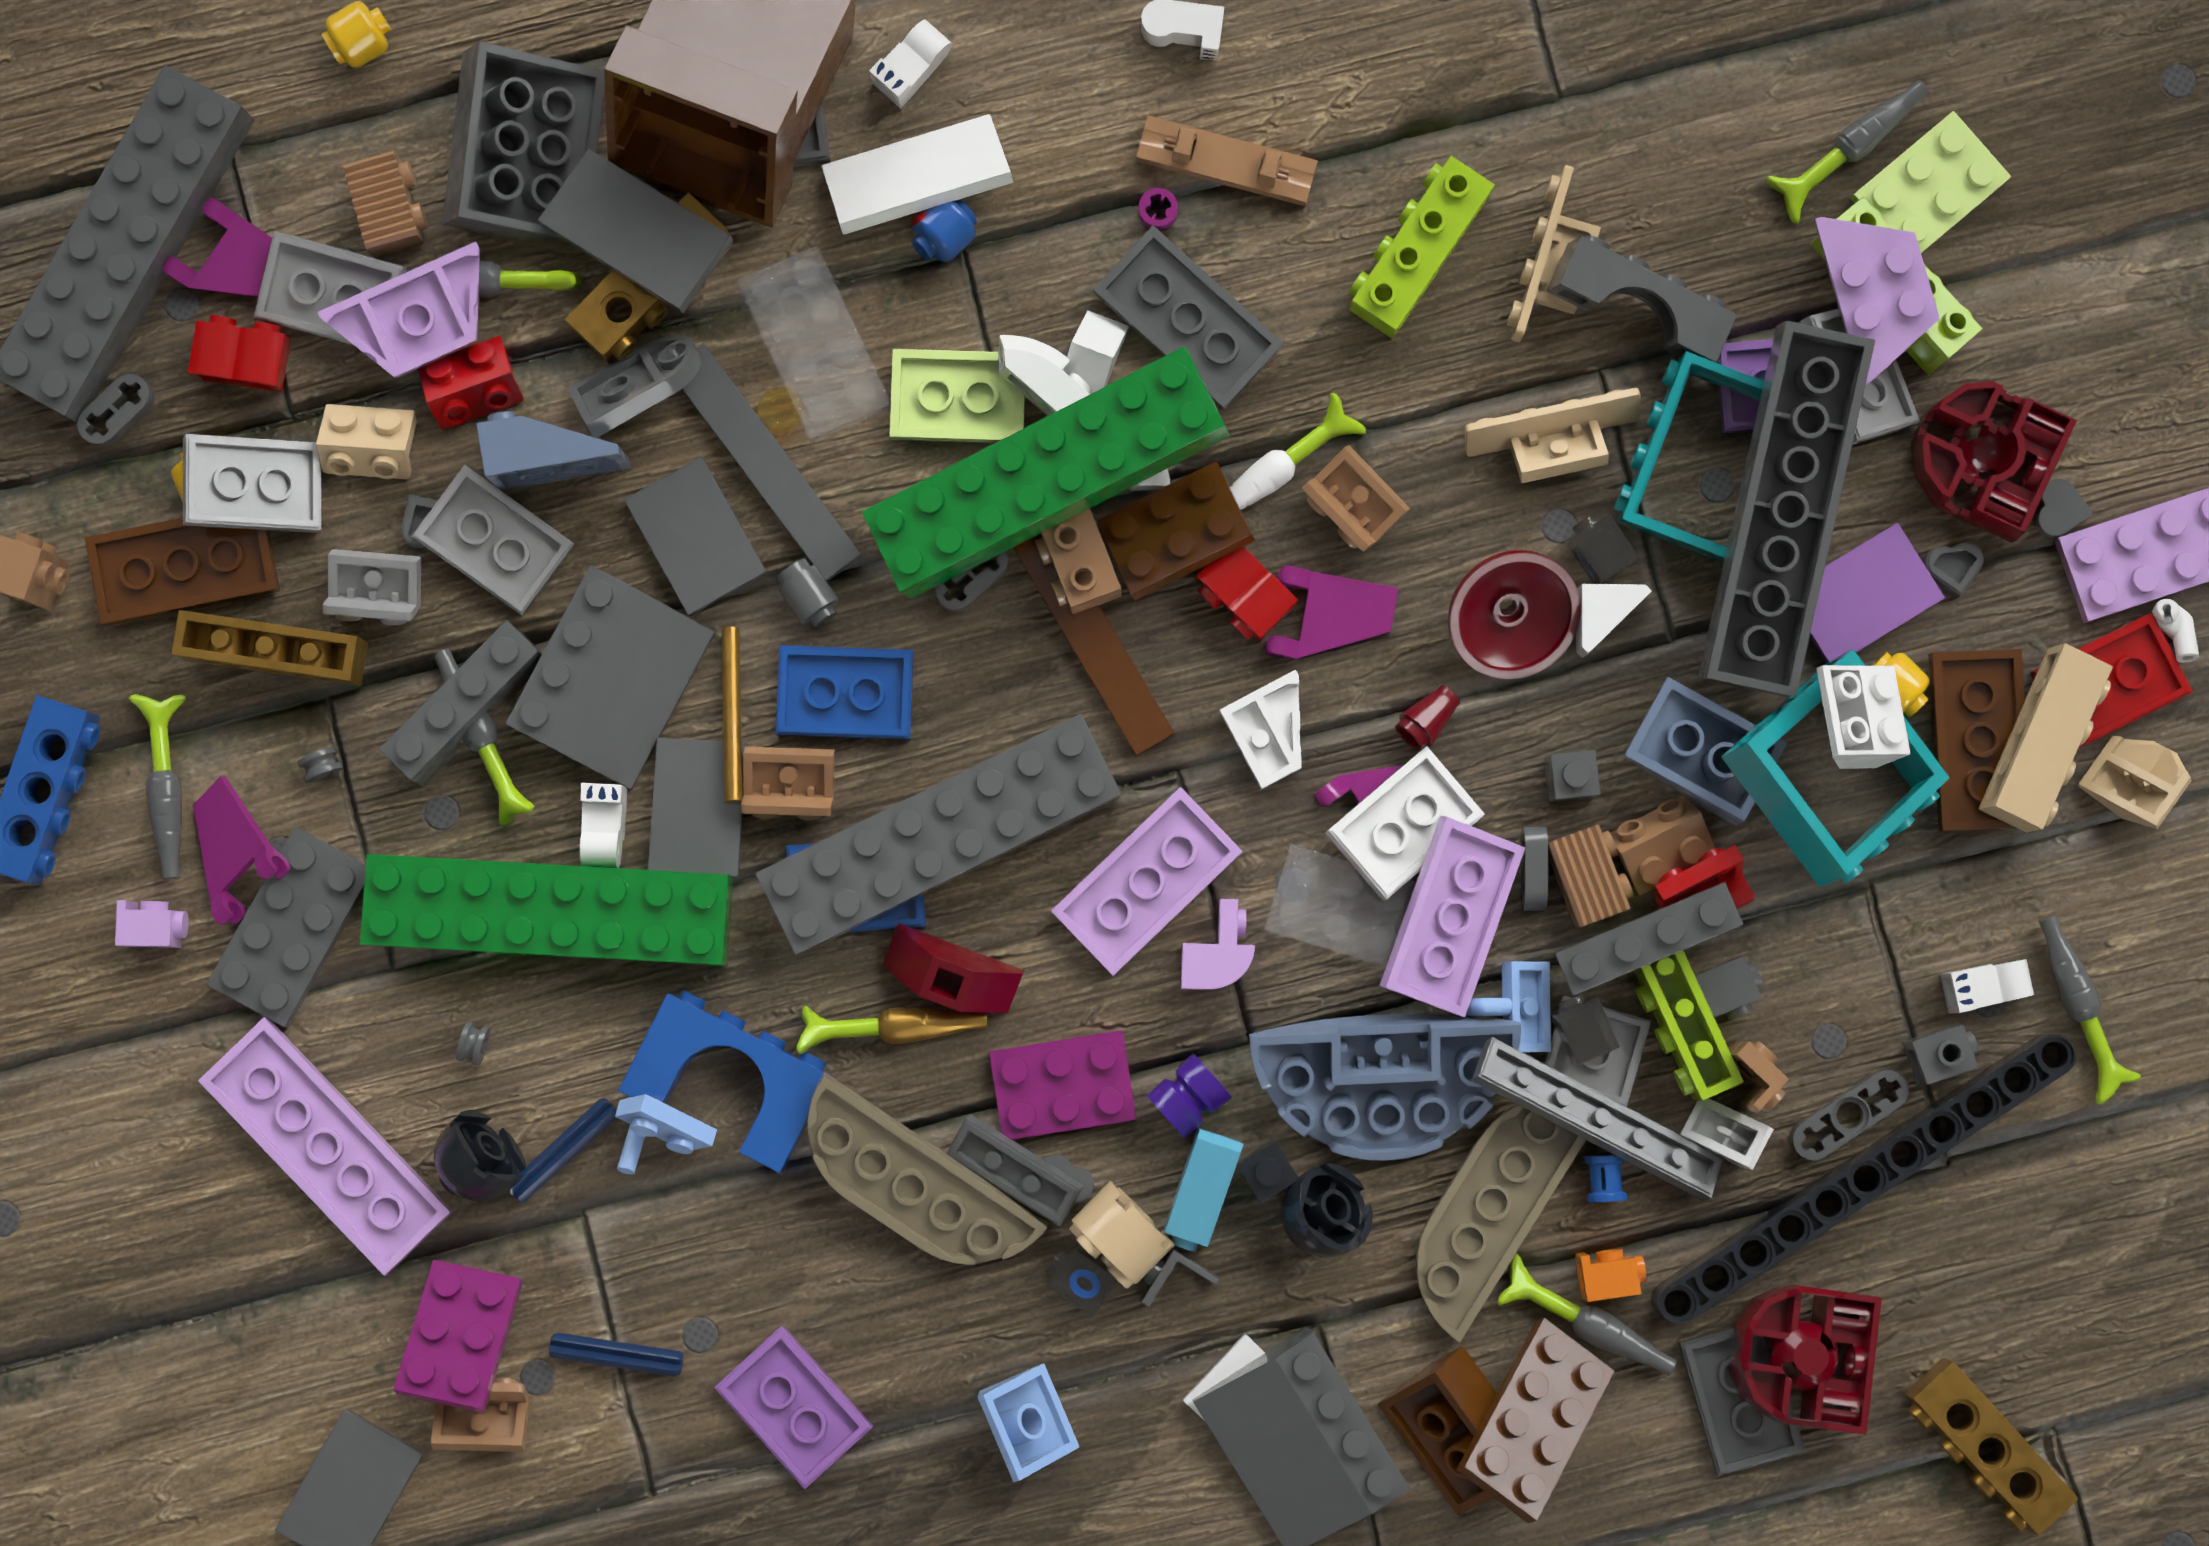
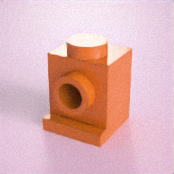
[1575,1249,1647,1302]

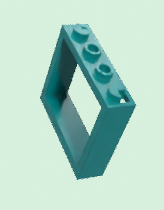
[1614,351,1764,563]
[1722,649,1950,888]

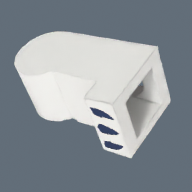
[1141,0,1224,61]
[869,19,953,109]
[580,783,628,868]
[1940,959,2034,1014]

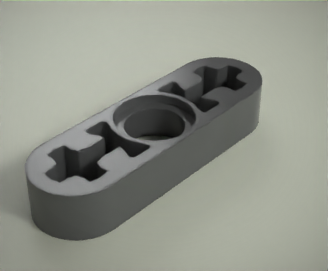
[1789,1070,1908,1161]

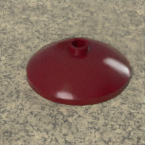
[1448,550,1581,679]

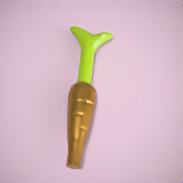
[796,1006,987,1055]

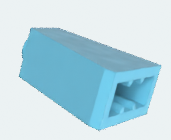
[1164,1128,1244,1252]

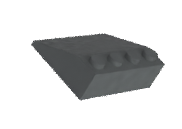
[442,41,605,243]
[505,565,715,790]
[1192,1327,1410,1546]

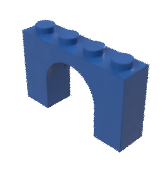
[618,990,832,1173]

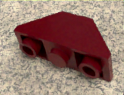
[882,923,1024,1013]

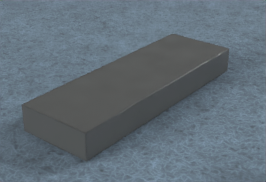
[946,1114,1084,1226]

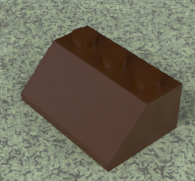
[1378,1346,1497,1515]

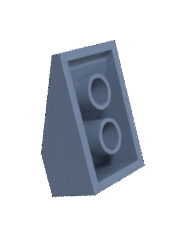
[476,411,631,491]
[1624,677,1787,826]

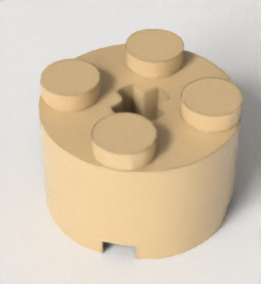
[1069,1180,1175,1289]

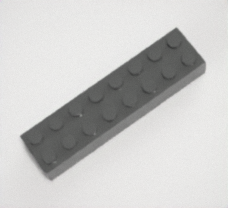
[0,65,255,423]
[1698,321,1875,697]
[756,714,1121,956]

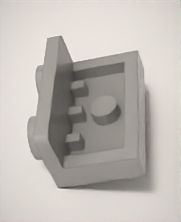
[322,549,421,625]

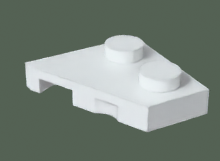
[1219,670,1301,790]

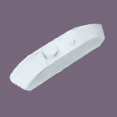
[998,335,1170,491]

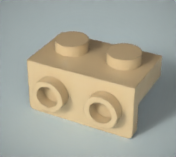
[316,404,417,479]

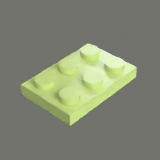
[1850,111,2011,253]
[890,349,1025,443]

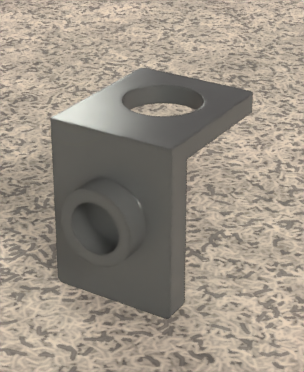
[1141,1248,1220,1307]

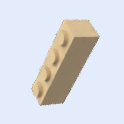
[1979,643,2113,832]

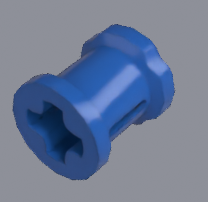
[1584,1155,1627,1202]

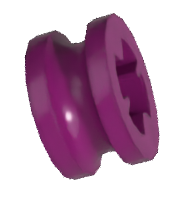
[1138,188,1178,231]

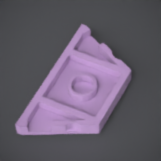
[1814,217,1940,385]
[318,242,480,378]

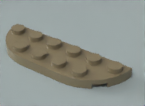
[808,1072,1048,1265]
[1416,1105,1586,1343]

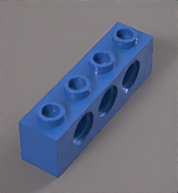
[0,695,101,885]

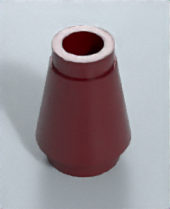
[1395,685,1460,751]

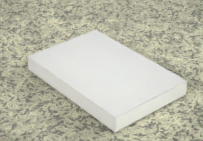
[1325,746,1485,901]

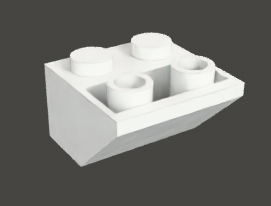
[1816,665,1910,769]

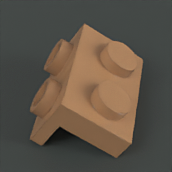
[1302,445,1410,552]
[741,747,835,821]
[1610,796,1715,896]
[1728,1041,1789,1113]
[431,1378,530,1452]

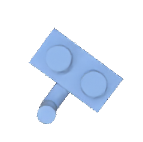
[1466,961,1551,1052]
[615,1094,717,1175]

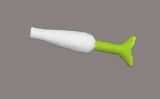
[1230,393,1366,510]

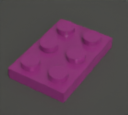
[989,1030,1137,1140]
[393,1260,523,1413]

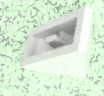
[1063,311,1129,394]
[1576,584,1652,658]
[1680,1098,1774,1170]

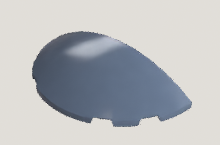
[1249,1014,1521,1160]

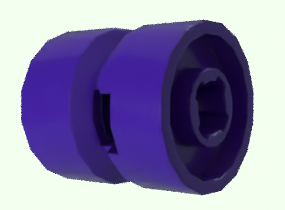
[1146,1053,1232,1139]

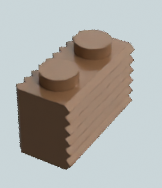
[343,151,428,257]
[1548,824,1633,929]

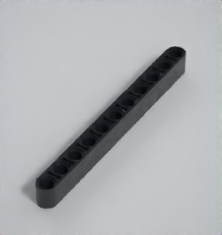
[1651,1035,2076,1324]

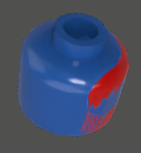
[911,199,977,262]

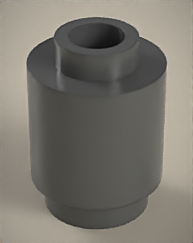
[776,559,840,628]

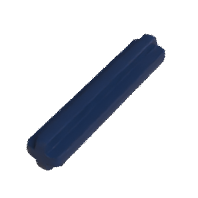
[509,1098,617,1203]
[549,1333,684,1377]

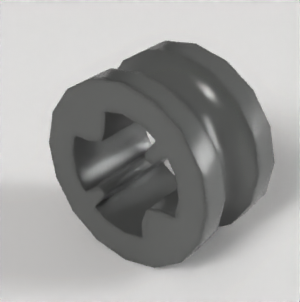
[297,747,344,783]
[456,1021,491,1066]

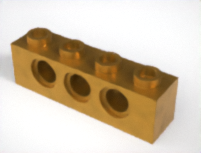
[564,192,730,364]
[172,610,368,686]
[1903,1358,2079,1536]

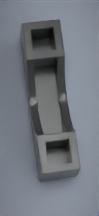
[1547,235,1737,362]
[380,620,543,787]
[1555,882,1744,996]

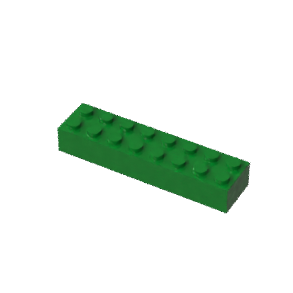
[862,346,1231,599]
[360,854,734,966]

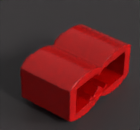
[188,315,291,392]
[1196,547,1298,642]

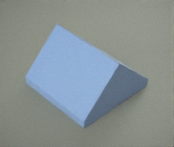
[978,1363,1079,1482]

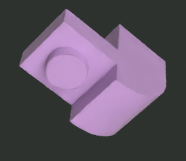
[1181,899,1255,990]

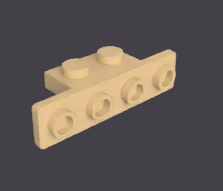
[1507,165,1601,343]
[1465,388,1641,483]

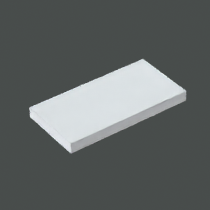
[821,114,1013,235]

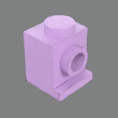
[115,900,189,948]

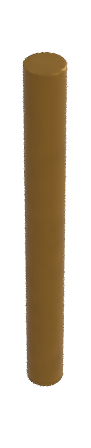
[722,627,742,804]

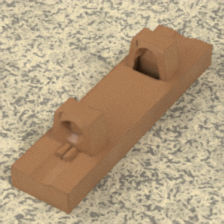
[1136,115,1318,207]

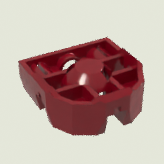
[1911,381,2077,543]
[1730,1285,1882,1435]

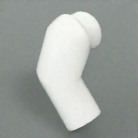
[2152,599,2199,663]

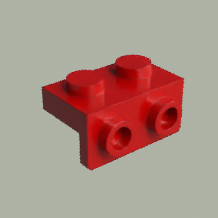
[418,335,524,430]
[1655,845,1755,910]

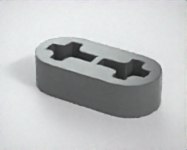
[77,374,155,448]
[935,551,1009,613]
[1520,826,1548,911]

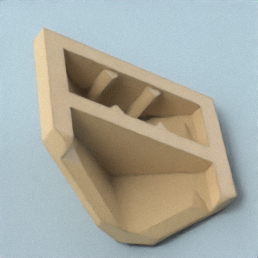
[2079,736,2191,829]

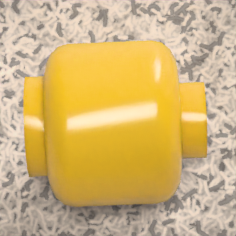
[322,1,392,68]
[1871,652,1929,718]

